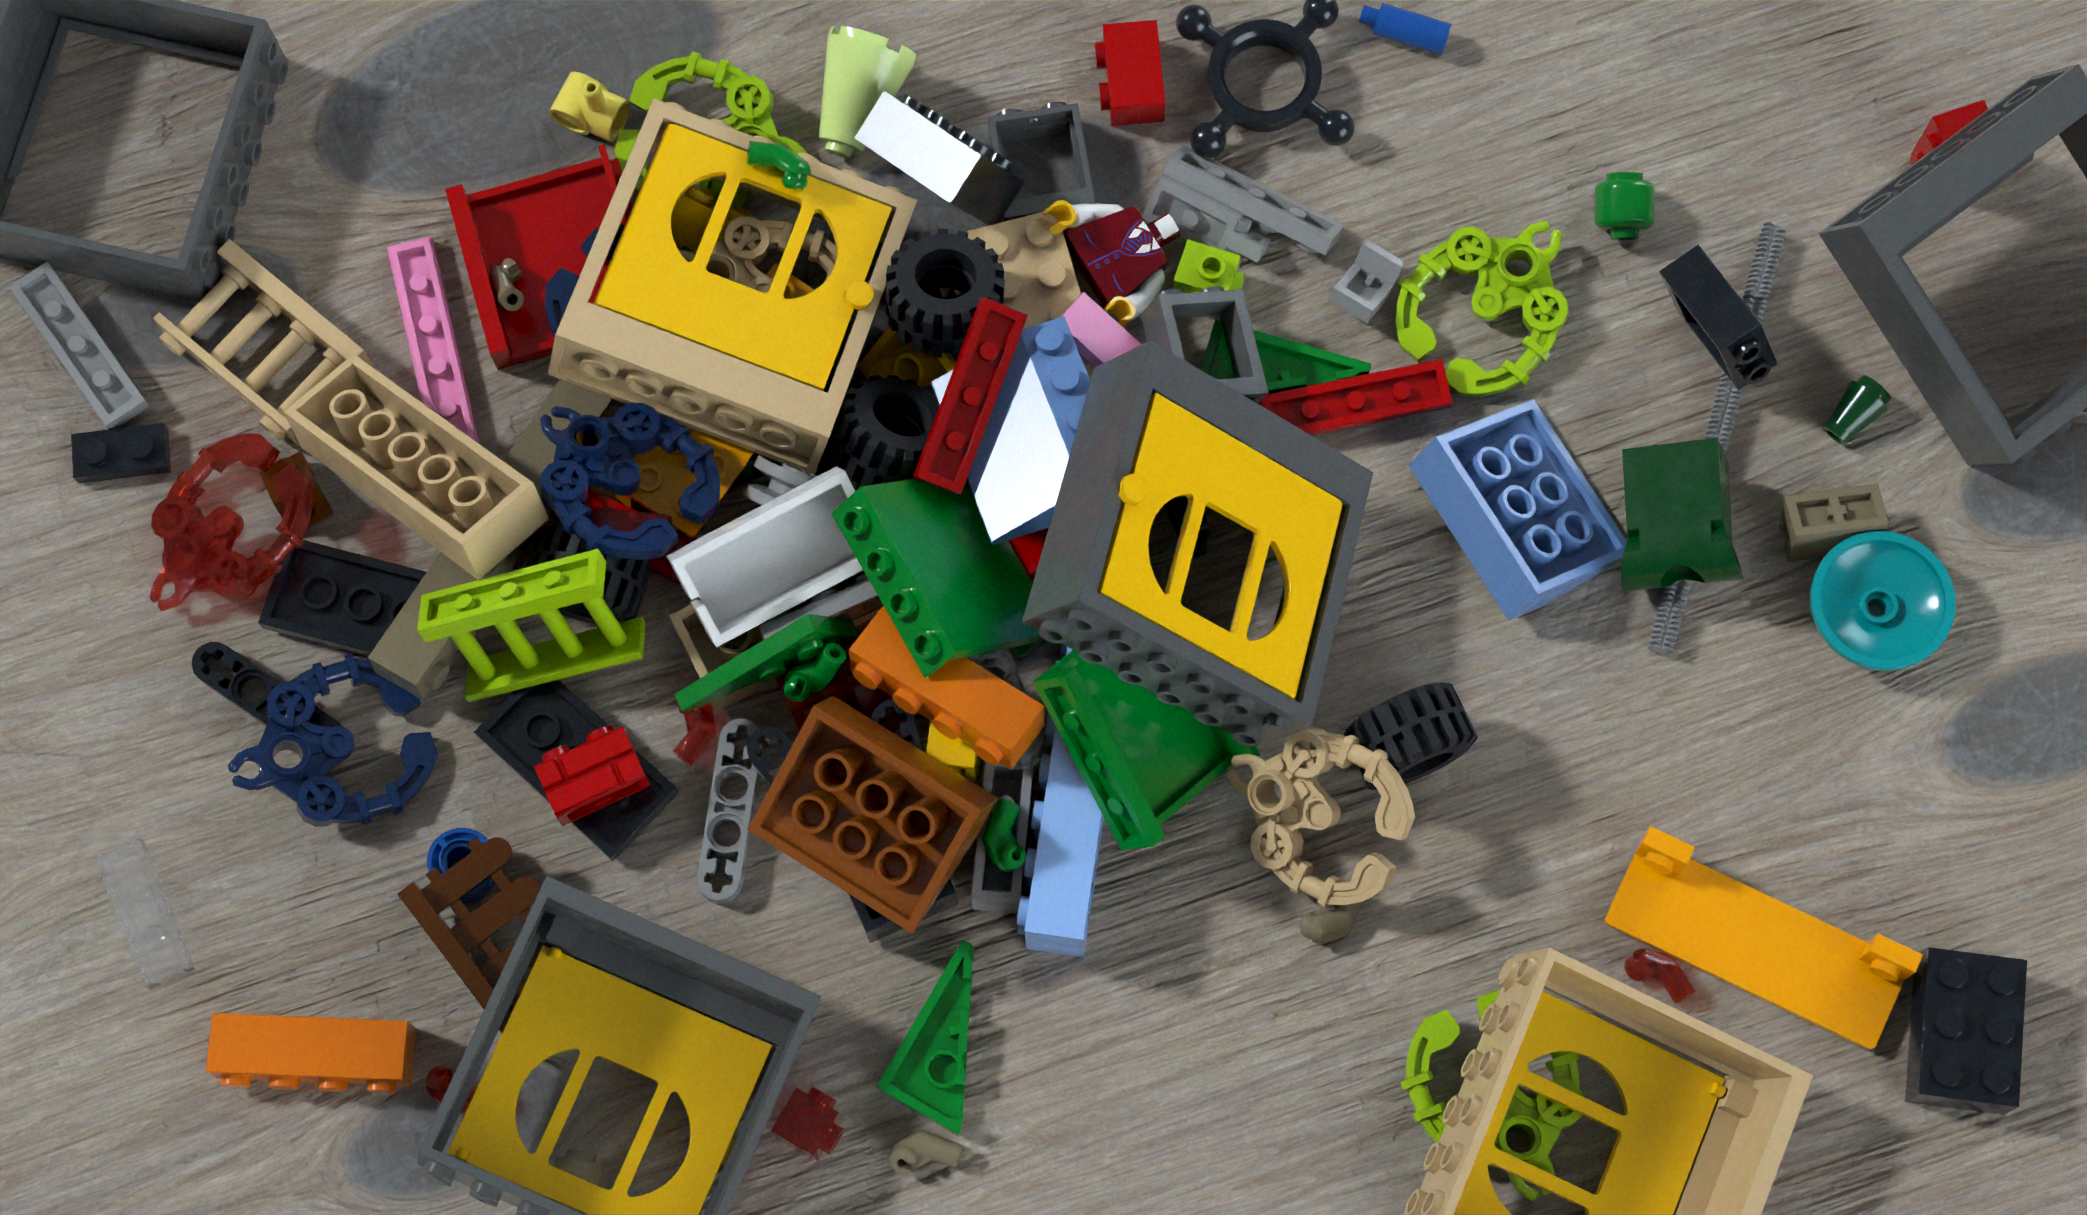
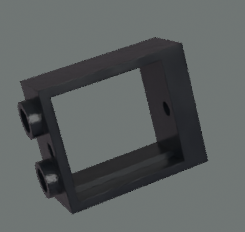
[1659,244,1778,391]

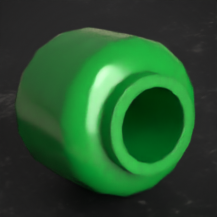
[1595,172,1655,240]

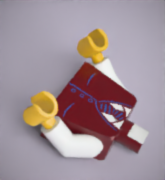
[1042,200,1181,328]

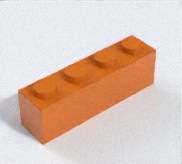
[849,606,1045,770]
[206,1013,417,1094]

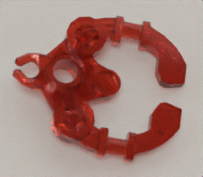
[149,433,313,611]

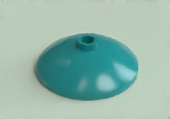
[1810,531,1956,671]

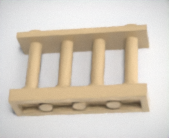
[153,239,373,446]

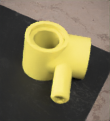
[549,72,630,142]

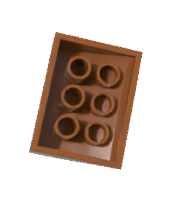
[747,696,998,933]

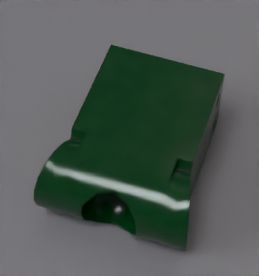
[1621,438,1744,592]

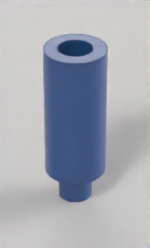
[1359,3,1452,55]

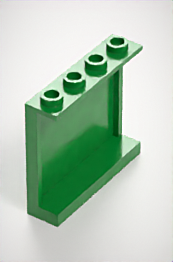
[831,479,1047,678]
[1033,590,1260,850]

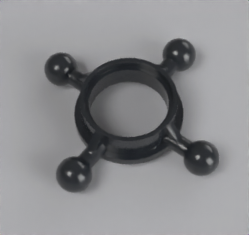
[1176,0,1355,158]

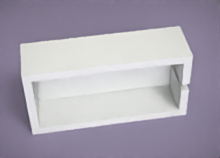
[666,466,863,647]

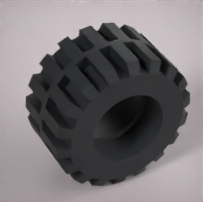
[886,229,1005,358]
[828,375,939,488]
[527,525,653,625]
[1344,683,1478,790]

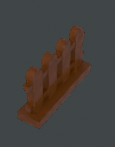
[397,837,600,1033]

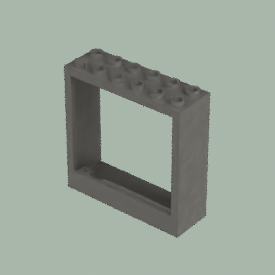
[0,0,288,302]
[1818,64,2087,467]

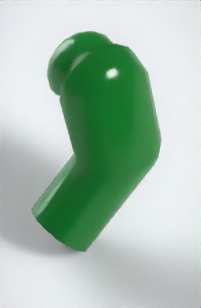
[784,643,846,702]

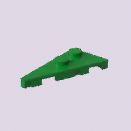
[1200,319,1371,395]
[674,614,859,712]
[876,939,974,1136]

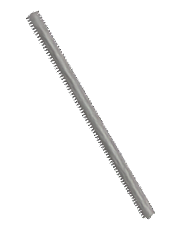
[1647,222,1787,657]

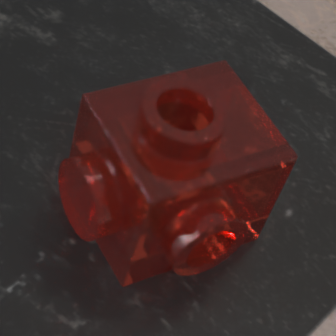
[771,1087,844,1162]

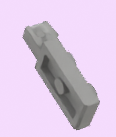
[1142,174,1271,262]

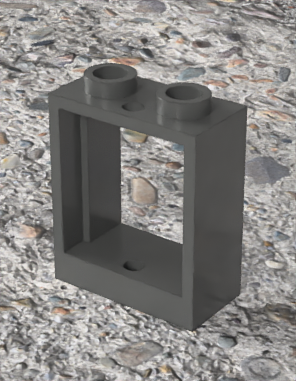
[988,102,1096,222]
[1141,286,1269,404]

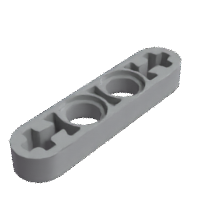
[697,718,764,905]

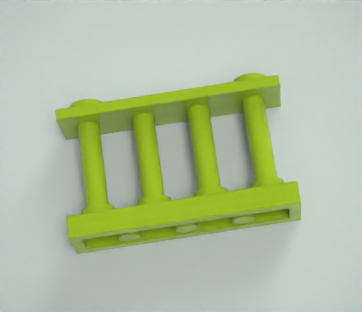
[417,549,646,702]

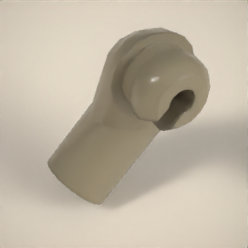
[489,258,524,311]
[1300,902,1362,944]
[889,1130,964,1174]

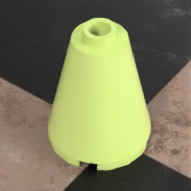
[819,26,916,158]

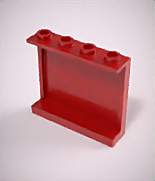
[445,144,633,370]

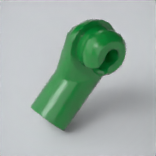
[747,141,811,190]
[982,798,1026,872]

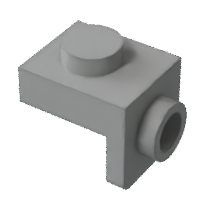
[1328,241,1405,323]

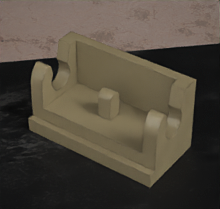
[1780,483,1889,562]

